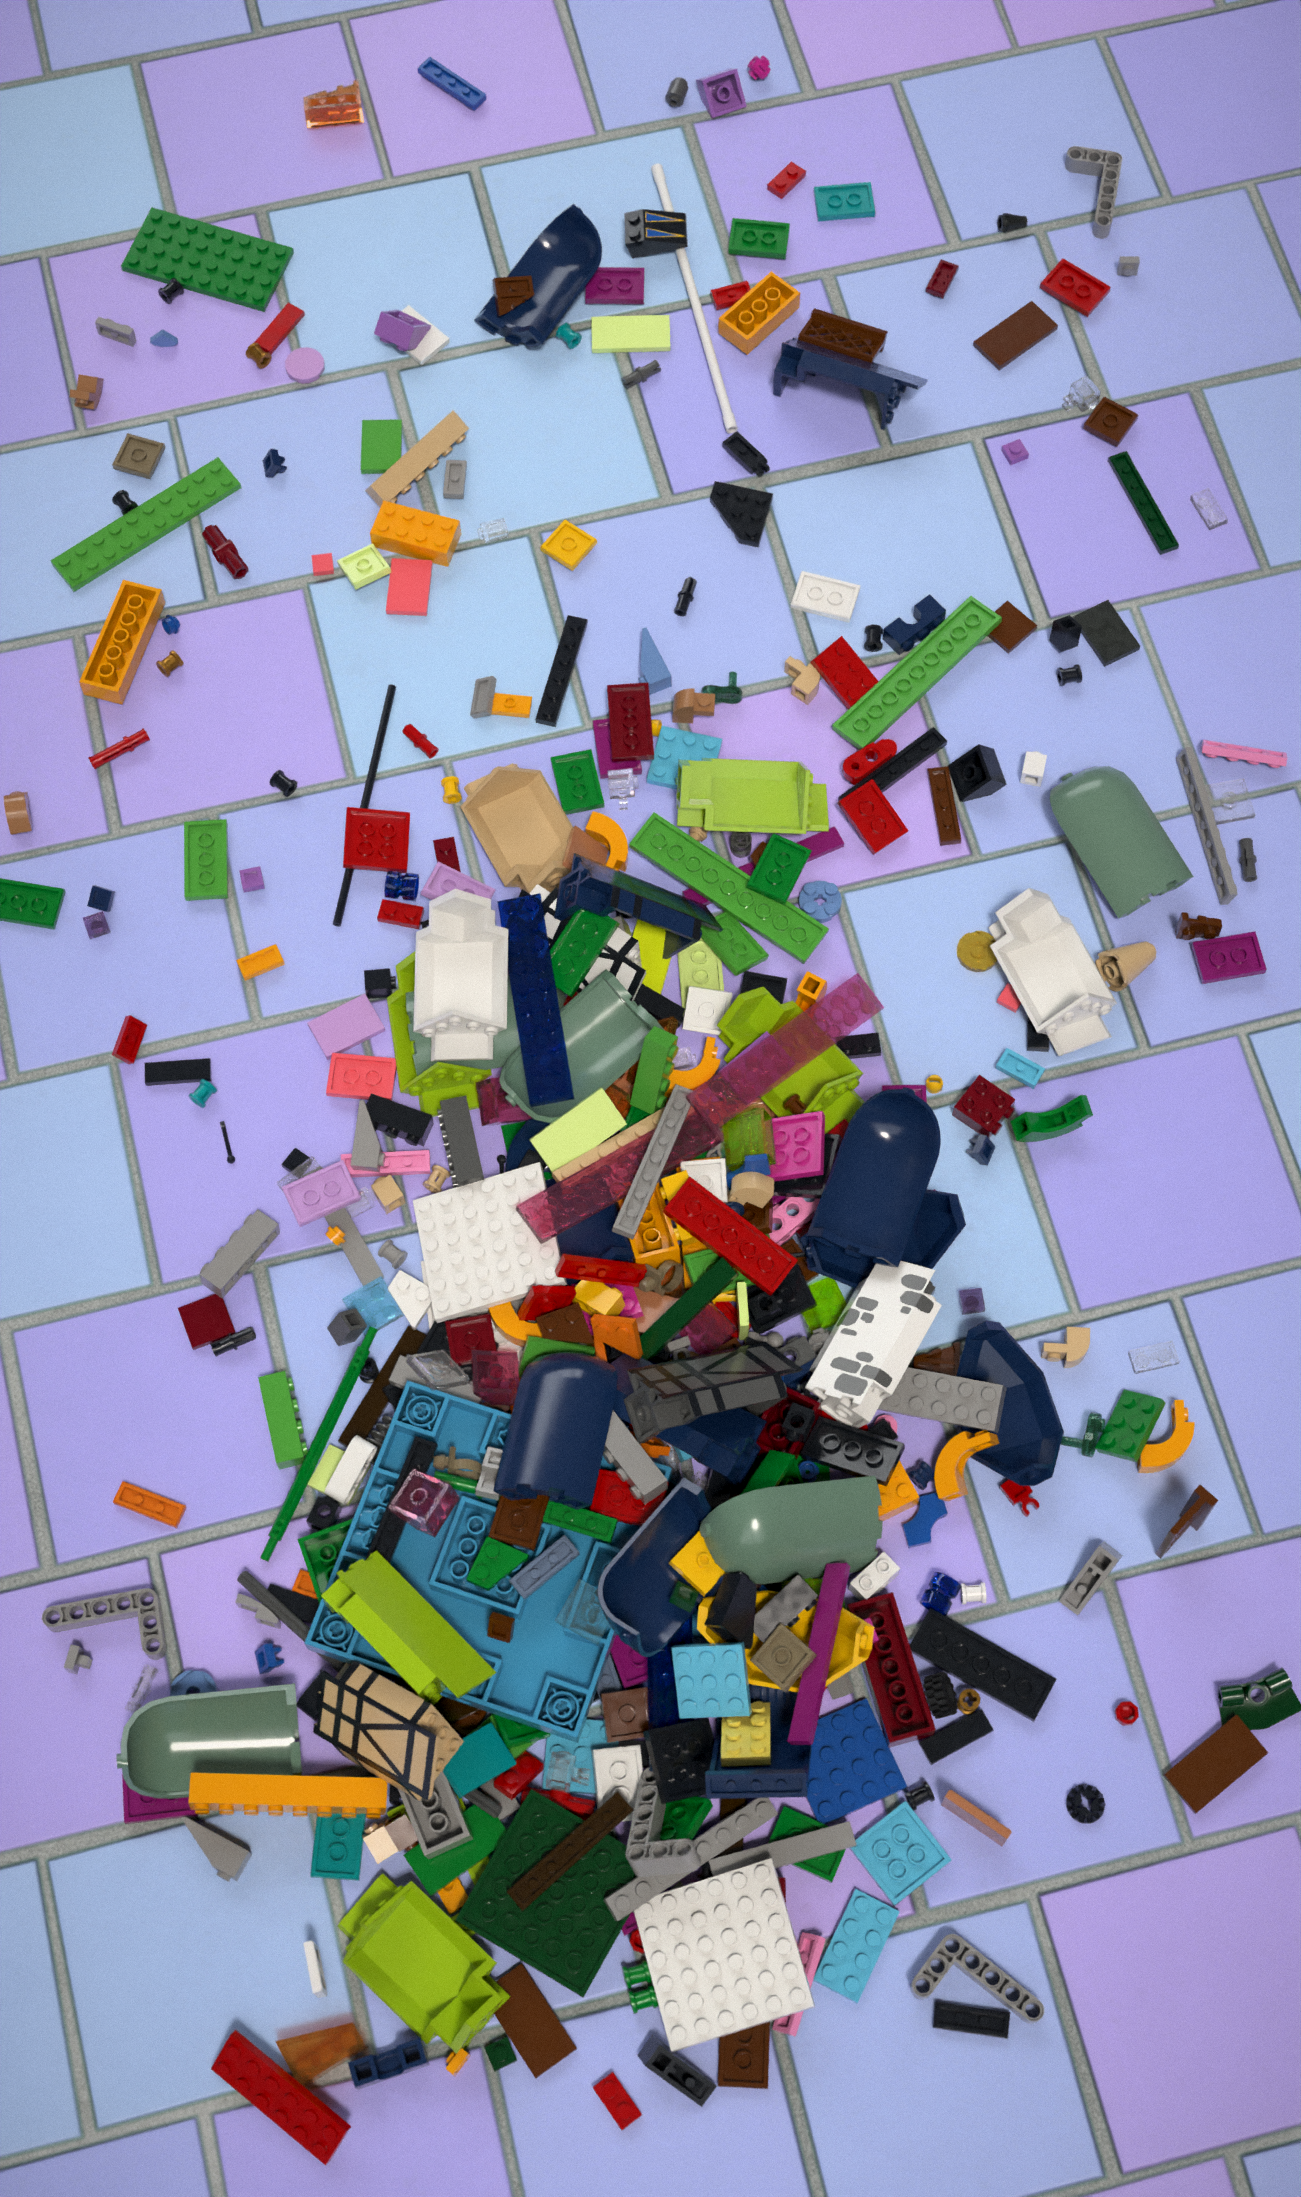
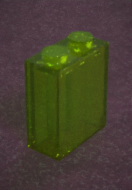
[722,1108,776,1171]

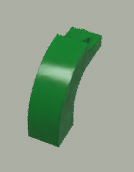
[1010,1095,1093,1142]

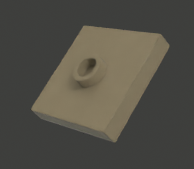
[112,433,165,479]
[750,1623,817,1692]

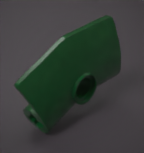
[1218,1667,1301,1730]

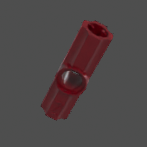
[202,525,249,579]

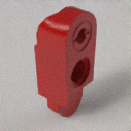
[842,739,897,785]

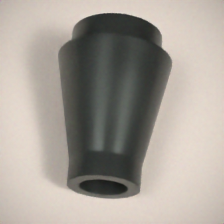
[997,213,1027,233]

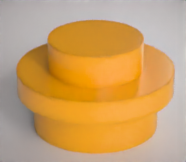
[325,1226,346,1246]

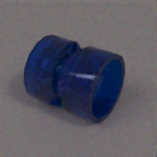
[384,870,419,901]
[919,1572,961,1616]

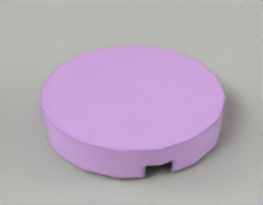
[285,347,325,384]

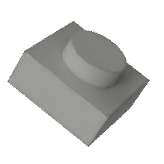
[1117,256,1140,276]

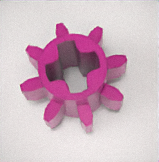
[747,55,771,80]

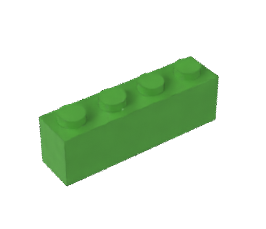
[630,1026,679,1115]
[258,1371,308,1470]

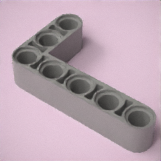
[1065,146,1122,239]
[42,1588,167,1660]
[626,1766,701,1877]
[910,1934,1044,2024]

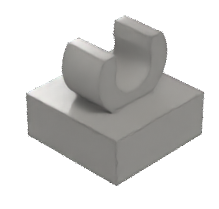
[664,1336,691,1361]
[64,1645,92,1674]

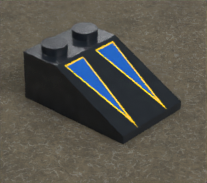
[624,209,688,259]

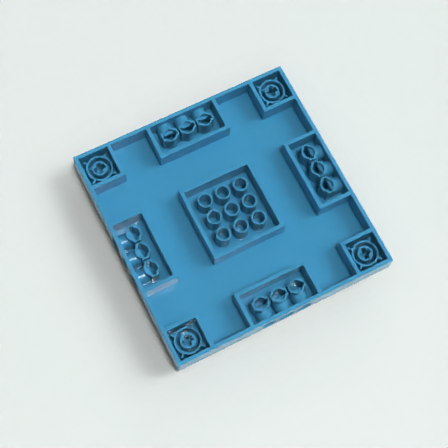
[304,1380,672,1743]

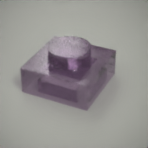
[83,911,111,939]
[958,1288,985,1315]

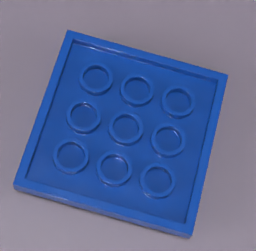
[806,1698,907,1825]

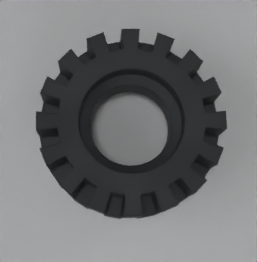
[923,1671,958,1719]

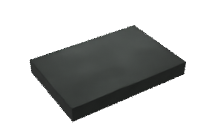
[1073,600,1140,667]

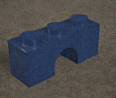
[883,594,946,655]
[348,2038,430,2090]

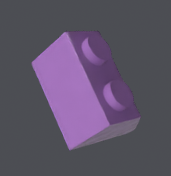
[696,68,747,118]
[374,310,431,351]

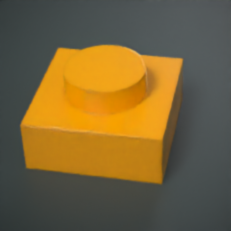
[445,2049,470,2076]

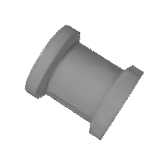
[378,1240,408,1269]

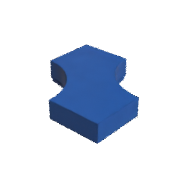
[726,1154,771,1191]
[902,1493,948,1548]

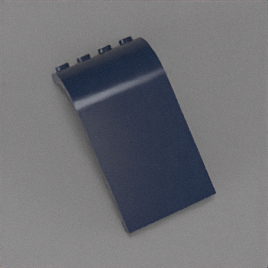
[705,1684,812,1799]

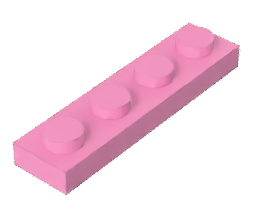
[1201,740,1288,768]
[341,1150,431,1178]
[772,1932,826,2037]

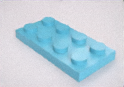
[813,1889,900,2003]

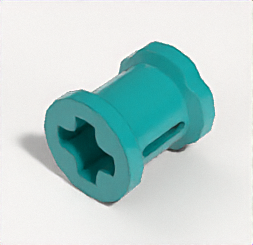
[556,323,582,349]
[188,1079,217,1108]

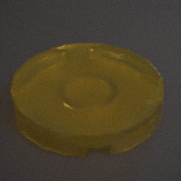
[956,931,998,972]

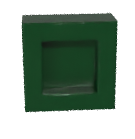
[669,1581,699,1613]
[484,2037,517,2072]

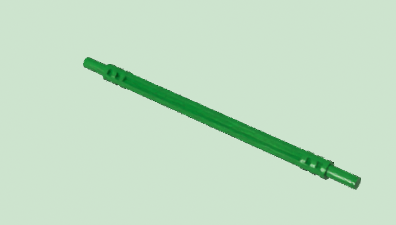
[260,1326,378,1562]

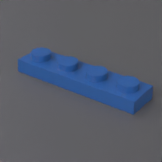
[418,57,487,110]

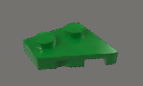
[466,1536,529,1591]

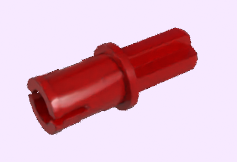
[402,724,439,759]

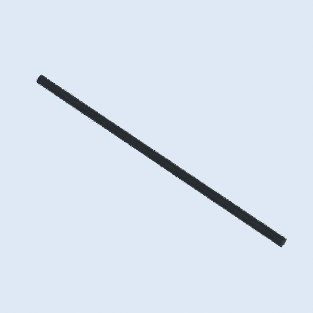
[333,685,396,927]

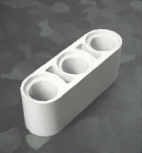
[325,1435,377,1505]

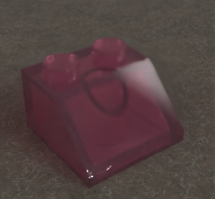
[476,1078,533,1126]
[471,1350,519,1406]
[388,1469,460,1537]

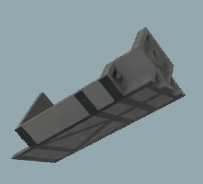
[624,1342,803,1444]

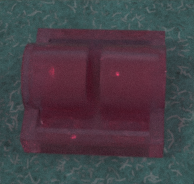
[679,1302,737,1355]

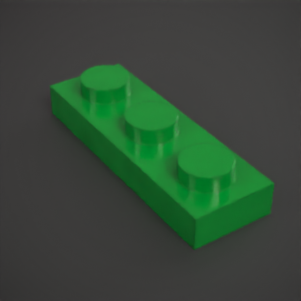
[542,1501,618,1543]

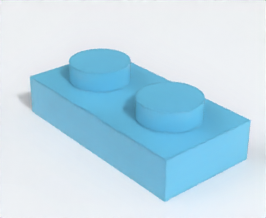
[996,1048,1045,1089]

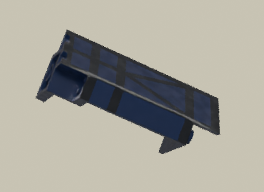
[554,853,724,959]

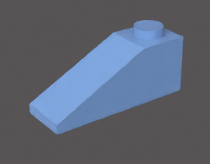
[638,627,672,695]

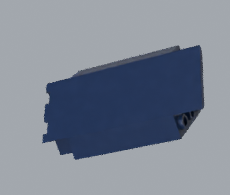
[773,337,928,430]
[611,1353,767,1489]

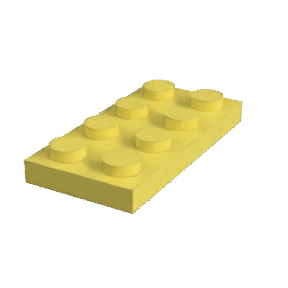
[721,1701,771,1767]

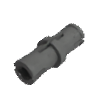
[621,360,661,389]
[1239,838,1257,882]

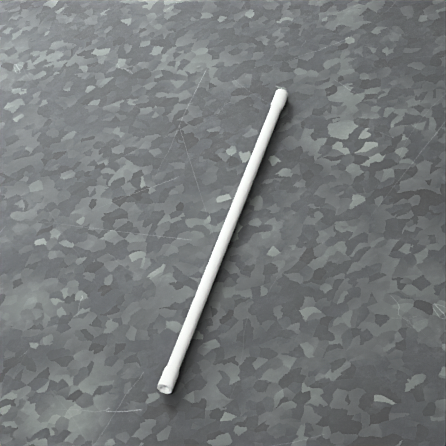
[651,164,738,434]

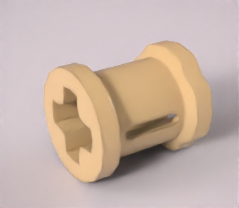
[423,1165,451,1193]

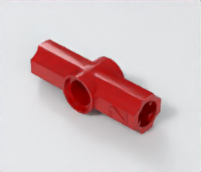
[520,1787,596,1821]

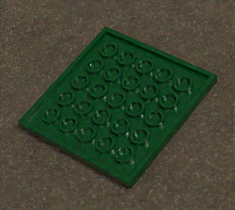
[455,1789,638,1998]

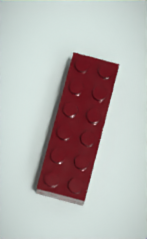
[846,1592,936,1748]

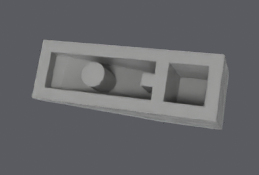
[351,1100,385,1172]
[1059,1541,1123,1615]
[183,1817,252,1882]

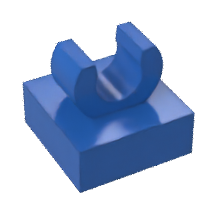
[255,1643,284,1675]

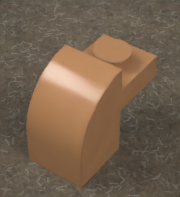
[69,374,104,409]
[672,688,715,724]
[3,791,32,834]

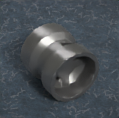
[730,831,752,858]

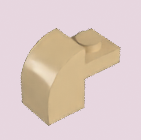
[784,656,820,705]
[728,1172,774,1208]
[1041,1327,1090,1368]

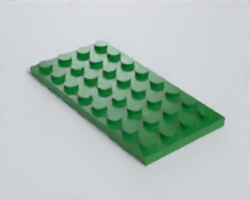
[121,207,294,312]

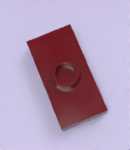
[926,259,959,299]

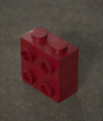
[952,1075,1016,1138]

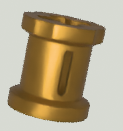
[245,343,272,369]
[156,650,184,677]
[957,1689,980,1715]

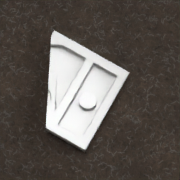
[388,1270,432,1330]

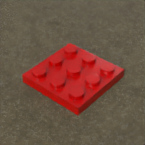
[343,807,410,873]

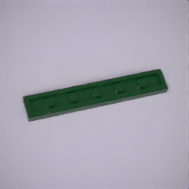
[1108,451,1179,555]
[640,1257,739,1361]

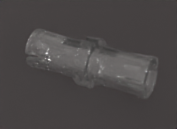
[124,1664,159,1713]

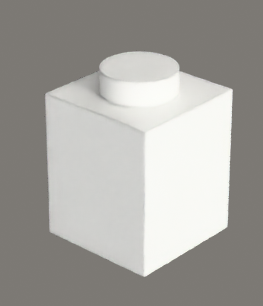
[1020,751,1047,787]

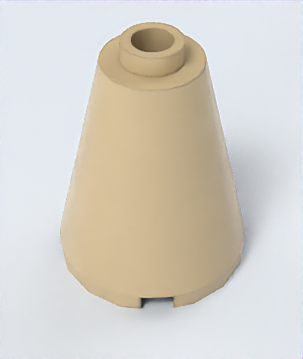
[1095,941,1156,992]

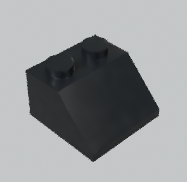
[948,744,1007,802]

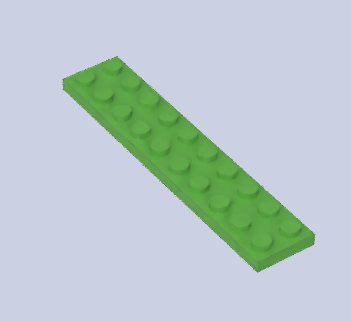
[50,457,241,592]
[832,596,1002,750]
[629,812,829,964]

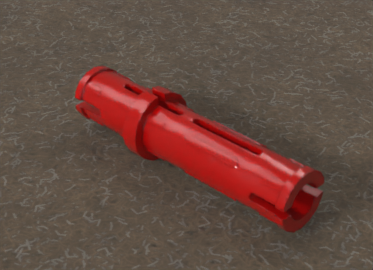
[88,728,150,769]

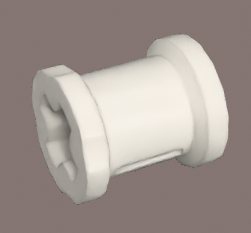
[960,1582,986,1604]

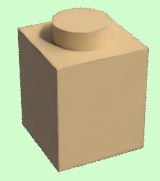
[371,1175,405,1214]
[362,1822,398,1864]

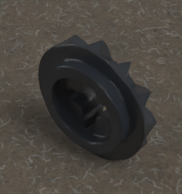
[1066,1784,1106,1824]

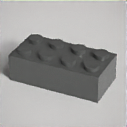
[437,1096,484,1188]

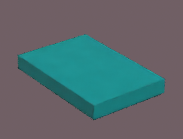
[814,182,876,222]
[442,1723,517,1799]
[310,1814,366,1881]

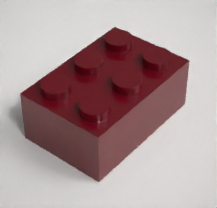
[756,1387,822,1460]

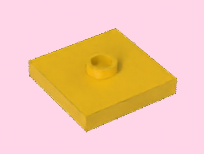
[540,519,597,571]
[668,1531,726,1597]

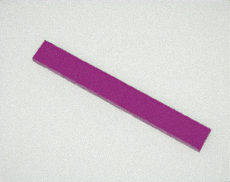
[682,826,844,906]
[788,1563,851,1745]

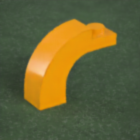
[585,811,628,872]
[795,971,827,1022]
[665,1036,721,1098]
[488,1302,542,1347]
[1137,1400,1194,1473]
[934,1430,1000,1501]

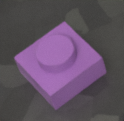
[1001,439,1029,466]
[239,866,265,893]

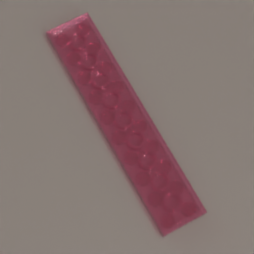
[685,973,884,1133]
[516,1104,725,1244]

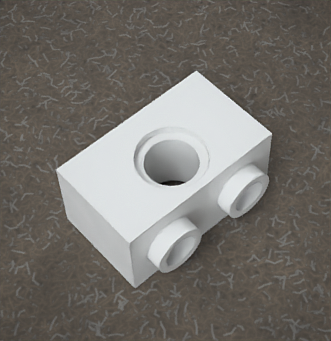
[848,1552,900,1601]

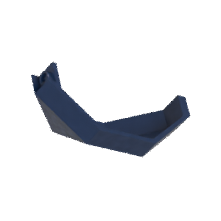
[800,1189,966,1288]
[956,1321,1064,1486]

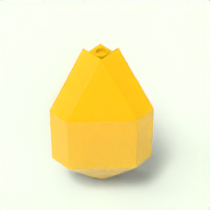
[697,1590,874,1693]

